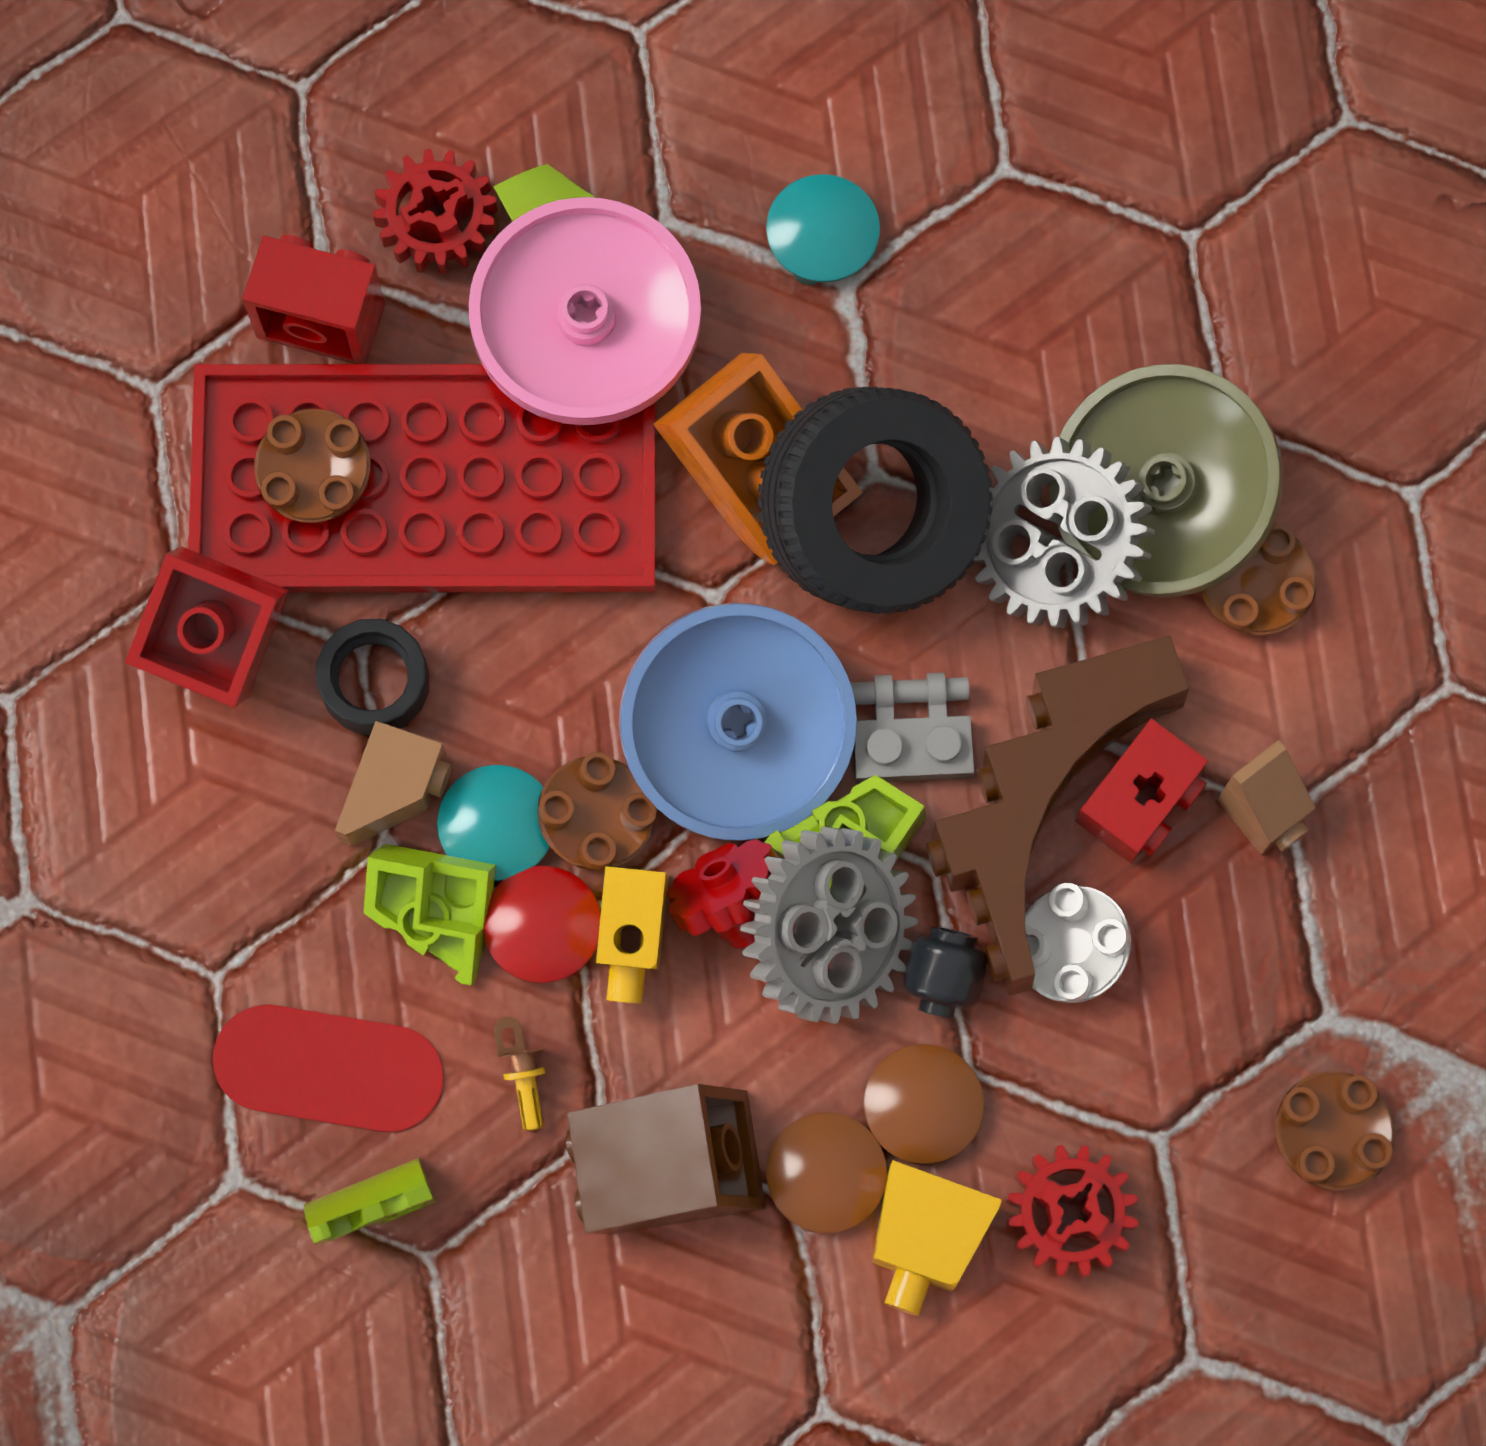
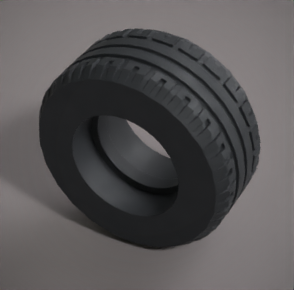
[758,387,993,614]

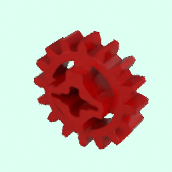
[373,149,498,274]
[1006,1145,1138,1278]

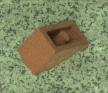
[335,721,452,846]
[1217,740,1315,855]

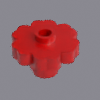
[666,839,778,948]

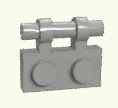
[851,672,974,783]

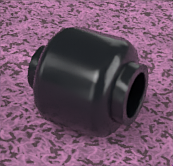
[903,926,987,1018]

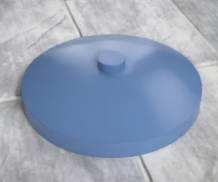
[619,603,857,840]

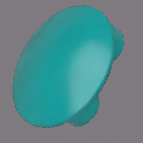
[766,174,880,285]
[437,765,550,883]

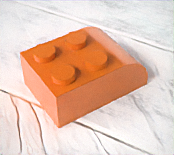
[653,353,863,565]

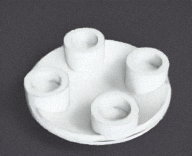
[1025,883,1131,1003]

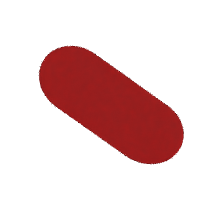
[213,1005,443,1132]

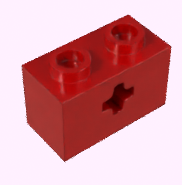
[1075,718,1208,864]

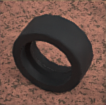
[316,619,429,735]

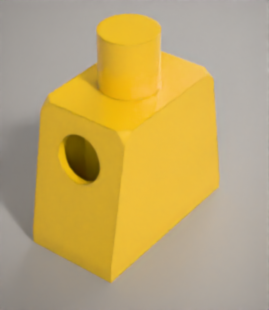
[596,866,669,1004]
[872,1160,1002,1316]

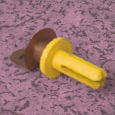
[494,1017,545,1131]

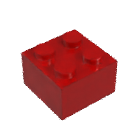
[242,235,385,364]
[125,546,289,708]

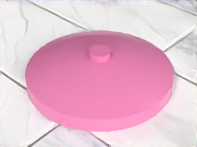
[469,197,701,425]

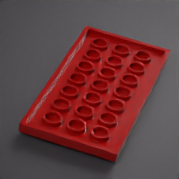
[188,364,656,593]

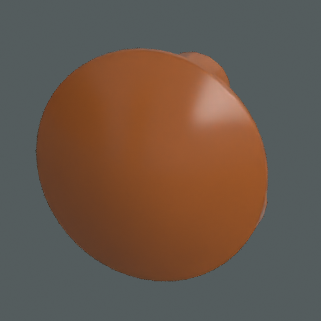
[254,409,371,523]
[1201,524,1317,636]
[537,752,657,870]
[864,1044,984,1164]
[1275,1071,1395,1191]
[766,1112,887,1233]

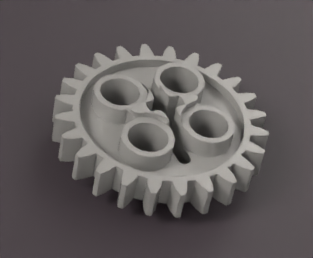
[973,437,1155,629]
[740,826,918,1024]

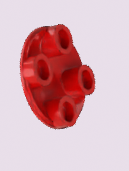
[483,866,601,983]

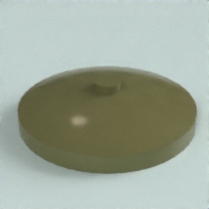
[1049,364,1283,597]

